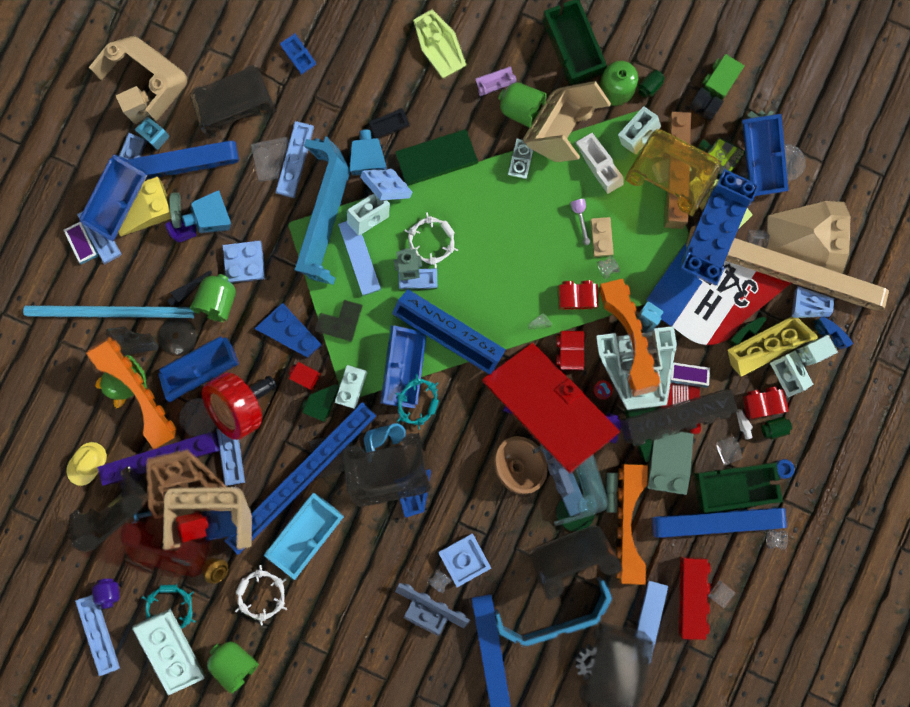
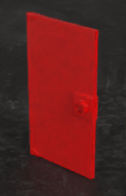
[482,343,620,474]

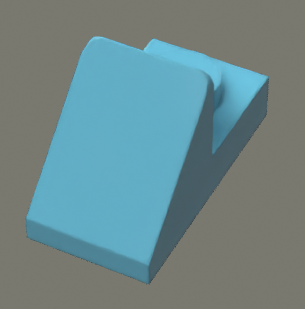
[135,116,170,150]
[636,302,663,333]

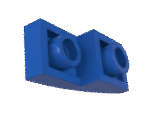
[814,317,853,349]

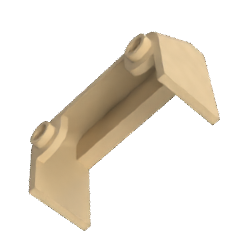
[89,36,187,122]
[523,81,611,162]
[164,487,252,549]

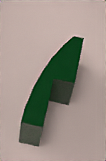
[727,317,766,346]

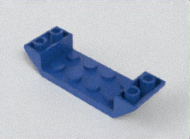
[680,169,759,286]

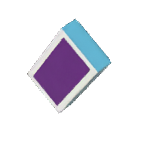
[64,222,99,264]
[670,363,710,388]

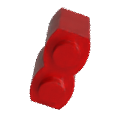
[558,280,599,310]
[556,331,584,371]
[742,386,789,419]

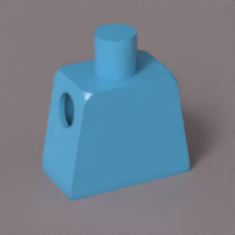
[350,130,387,176]
[182,191,231,233]

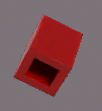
[289,362,321,390]
[176,511,208,542]

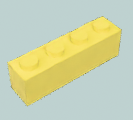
[728,317,818,377]

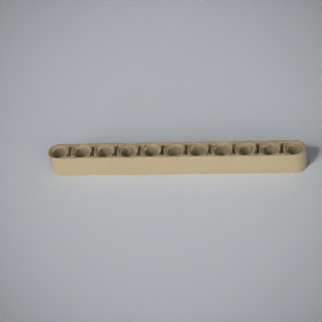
[686,226,889,311]

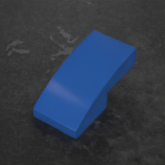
[280,34,316,75]

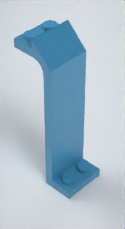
[295,136,350,285]

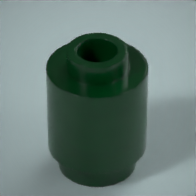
[638,70,665,98]
[761,416,792,440]

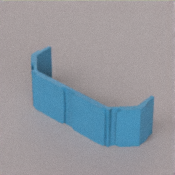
[495,577,612,646]

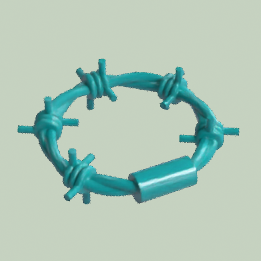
[395,374,439,430]
[142,584,196,629]

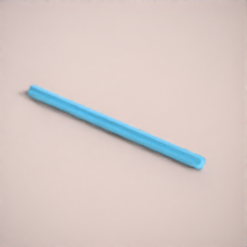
[23,306,195,318]

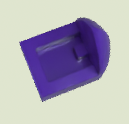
[165,220,197,243]

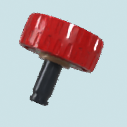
[202,373,276,440]

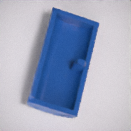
[742,114,789,196]
[79,155,148,242]
[380,325,426,408]
[158,336,239,402]

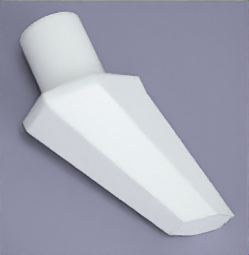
[736,409,753,439]

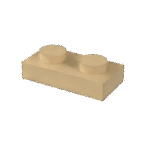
[590,217,614,257]

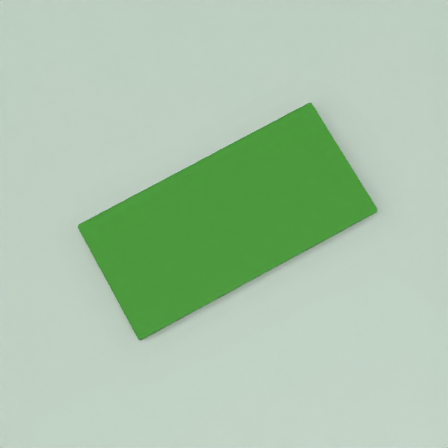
[289,110,689,397]

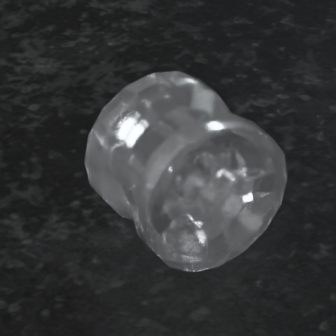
[597,255,620,279]
[766,529,788,550]
[428,569,452,593]

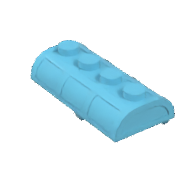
[264,493,344,580]

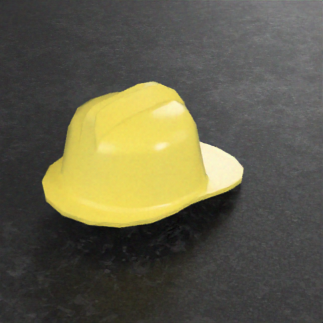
[66,442,107,486]

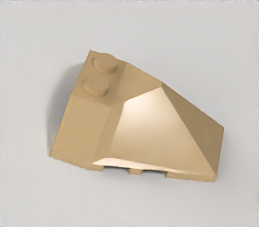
[766,201,851,274]

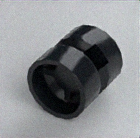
[688,87,724,122]

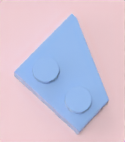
[792,286,834,318]

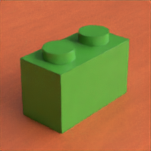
[703,54,745,100]

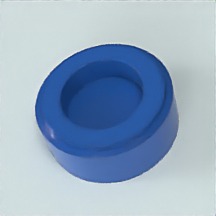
[775,459,794,479]

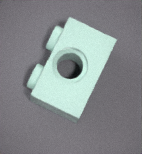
[618,106,661,155]
[347,194,390,236]
[795,335,837,366]
[770,350,813,397]
[335,365,367,409]

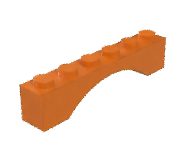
[599,278,660,397]
[86,337,176,449]
[616,464,648,585]

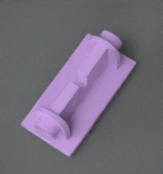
[476,66,517,96]

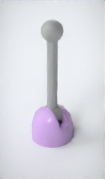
[570,199,590,245]

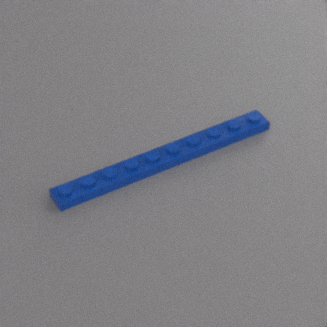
[225,402,377,555]

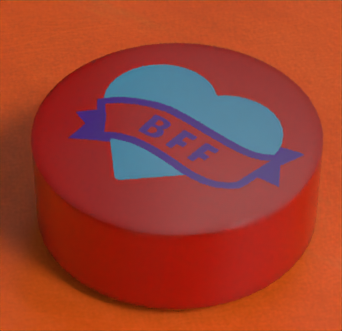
[593,380,613,400]

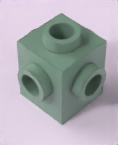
[394,248,422,281]

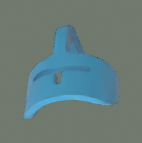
[364,423,406,463]

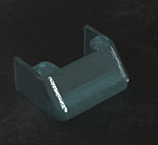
[532,445,608,526]

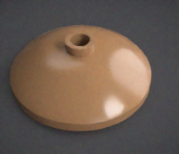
[494,436,547,494]

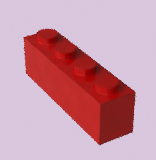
[678,557,711,640]

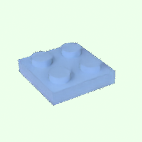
[360,169,412,200]
[223,241,266,283]
[438,533,491,587]

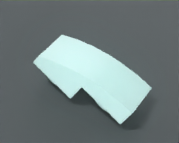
[508,139,533,179]

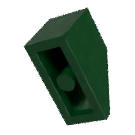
[301,384,340,422]

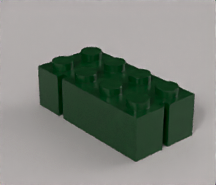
[542,0,607,86]
[693,463,783,513]

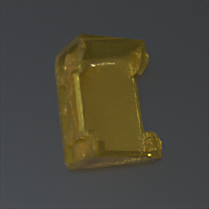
[625,129,721,216]

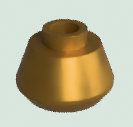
[202,558,228,584]

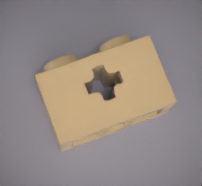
[116,86,152,124]

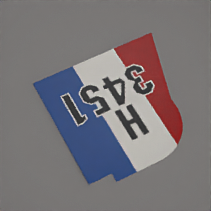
[646,242,791,345]

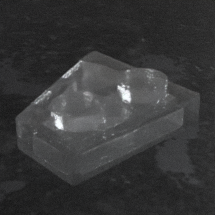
[251,137,288,182]

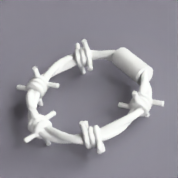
[404,212,458,269]
[235,565,287,625]

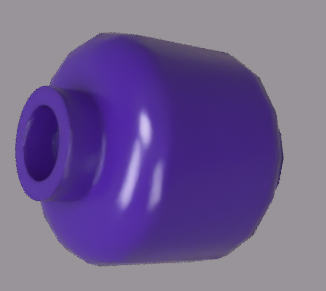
[92,578,120,609]

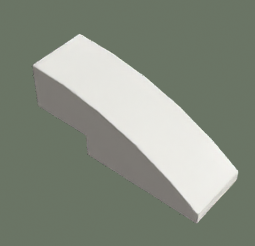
[576,133,624,194]

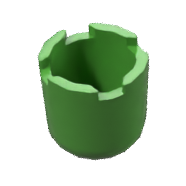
[598,60,638,106]
[499,82,547,128]
[190,274,236,322]
[207,641,259,693]

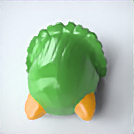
[95,352,147,408]

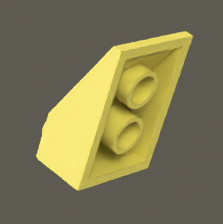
[119,177,171,236]

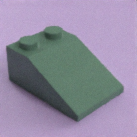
[646,427,694,495]

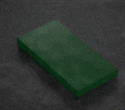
[395,129,478,186]

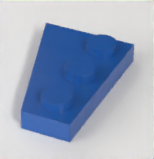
[255,303,322,358]

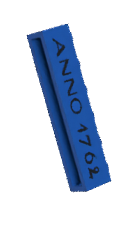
[392,289,506,375]

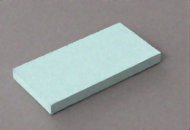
[133,609,205,695]

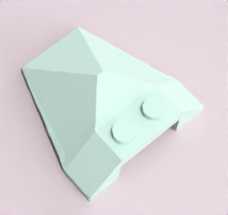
[596,326,677,410]

